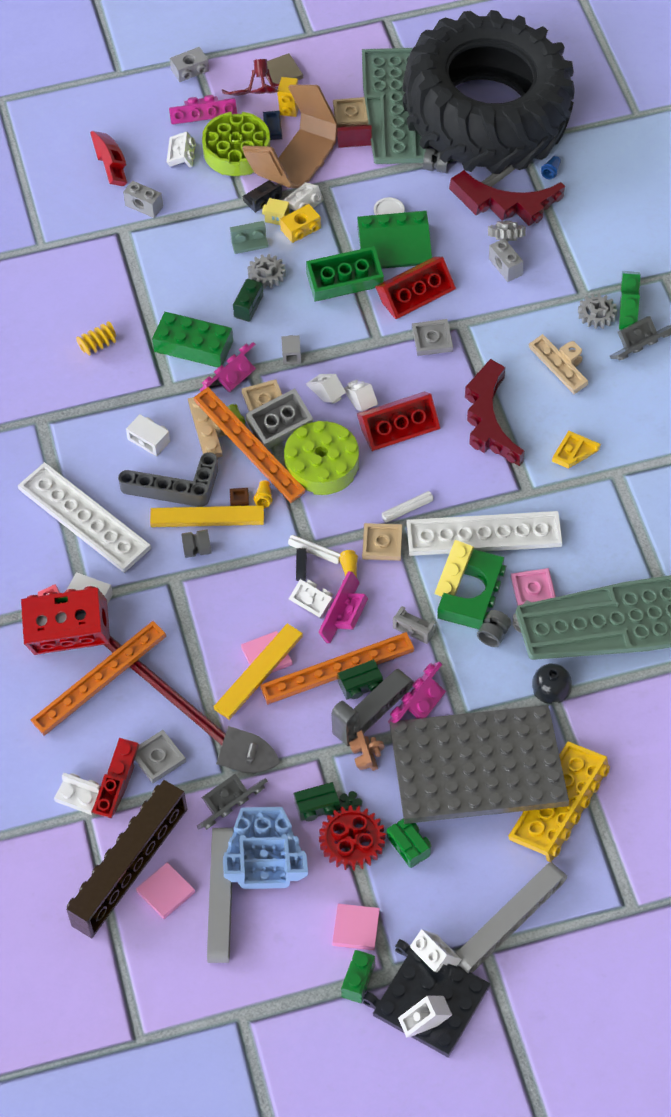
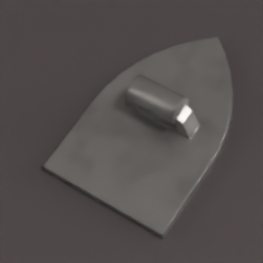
[216,726,280,773]

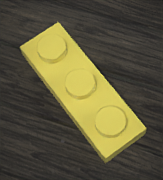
[434,540,474,597]

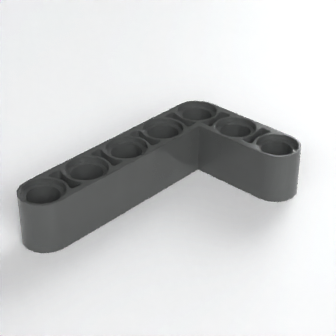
[118,452,218,507]
[331,669,414,746]

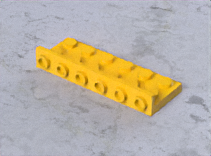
[508,741,610,862]

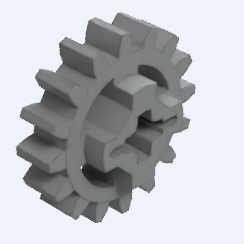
[488,221,526,242]
[247,254,286,289]
[578,293,617,329]

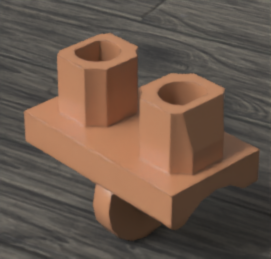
[349,730,385,771]

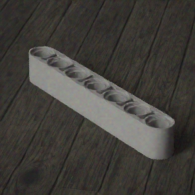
[207,828,234,963]
[456,862,567,974]

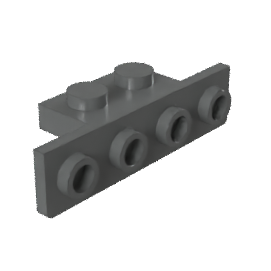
[610,316,671,361]
[197,774,268,830]

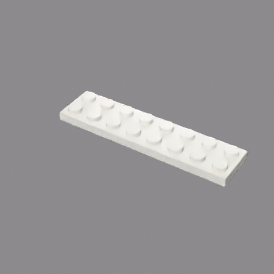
[18,462,151,573]
[407,511,562,556]

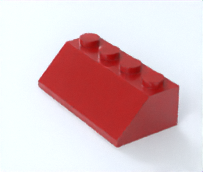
[375,257,456,319]
[357,391,441,451]

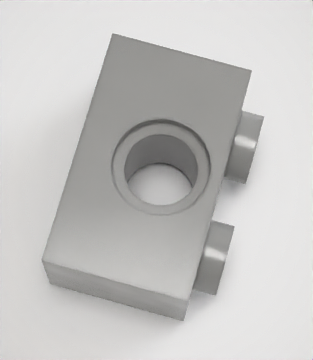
[170,47,209,82]
[123,181,163,218]
[489,238,523,282]

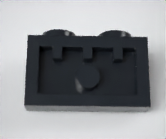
[242,180,282,213]

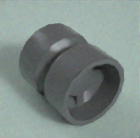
[423,148,450,173]
[181,529,211,558]
[477,610,511,647]

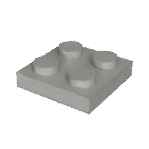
[412,319,453,356]
[135,730,186,783]

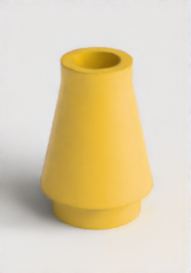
[254,480,272,508]
[339,550,358,578]

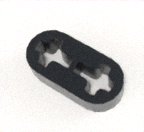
[296,548,307,581]

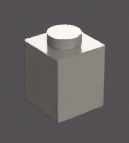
[281,335,301,365]

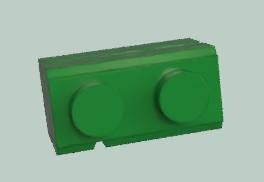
[386,818,432,868]
[341,950,375,1003]

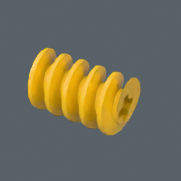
[76,321,116,356]

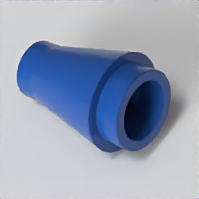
[541,156,561,179]

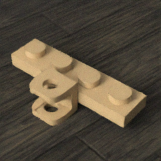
[529,334,588,394]
[188,397,226,458]

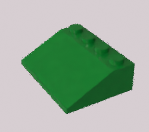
[357,211,432,269]

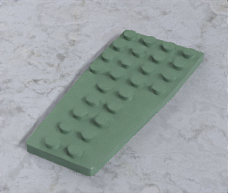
[362,48,426,164]
[516,575,671,660]

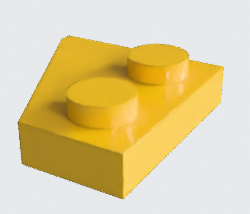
[552,431,601,469]

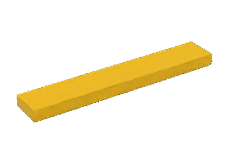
[150,505,264,527]
[213,623,303,720]

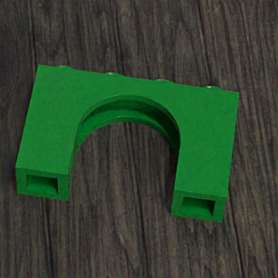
[437,549,507,630]

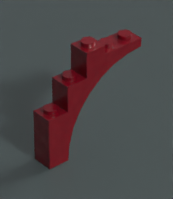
[449,170,565,226]
[465,359,525,466]

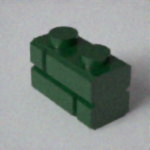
[233,279,263,322]
[337,659,383,700]
[293,782,340,822]

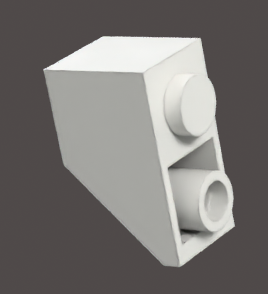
[344,380,378,411]

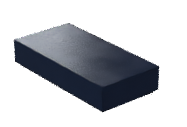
[263,111,282,140]

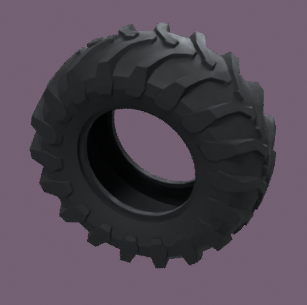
[402,10,575,174]

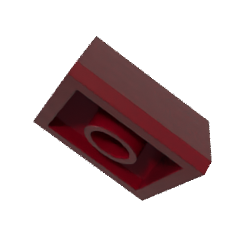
[337,125,372,148]

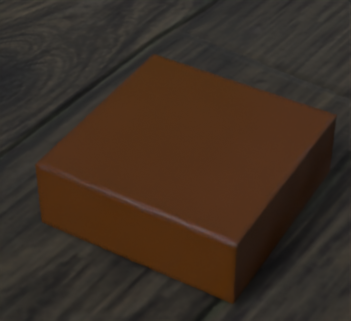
[230,488,249,506]

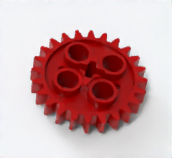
[319,805,386,871]

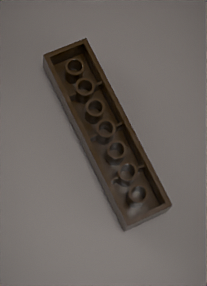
[66,780,188,939]

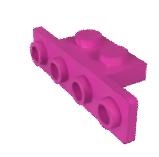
[169,95,237,124]
[199,342,256,392]
[319,571,368,643]
[388,661,446,724]

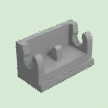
[393,606,437,644]

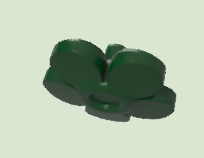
[339,791,362,811]

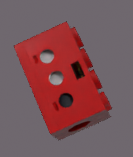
[21,586,110,655]

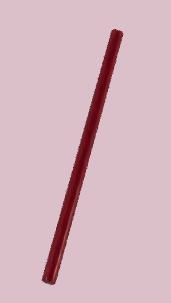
[104,636,226,745]

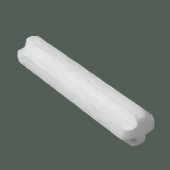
[382,491,433,523]
[288,535,340,564]

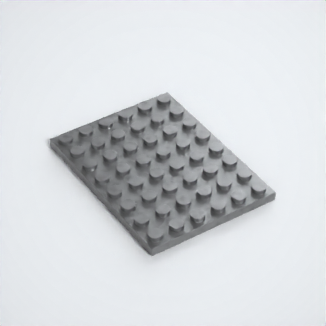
[390,705,569,824]

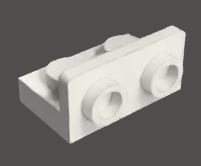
[167,132,196,168]
[282,182,324,211]
[289,579,334,619]
[54,773,100,815]
[410,929,462,972]

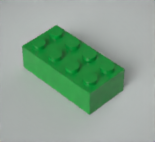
[306,246,384,302]
[152,312,233,368]

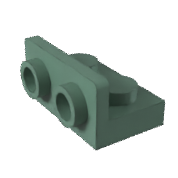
[230,221,268,254]

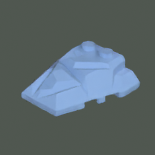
[223,807,308,889]

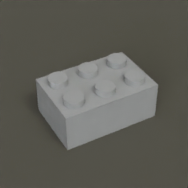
[246,389,313,449]

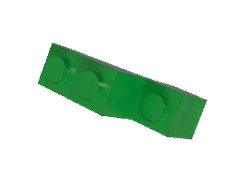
[619,271,641,330]

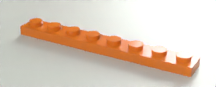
[194,387,306,503]
[30,621,167,736]
[260,632,414,705]

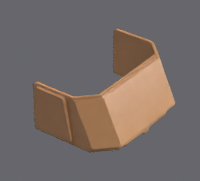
[242,85,337,188]

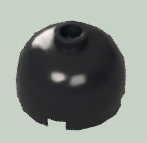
[532,663,572,704]

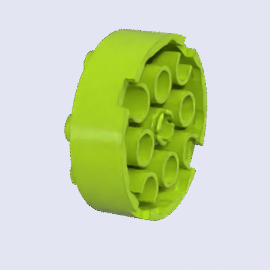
[202,112,271,176]
[284,421,359,495]

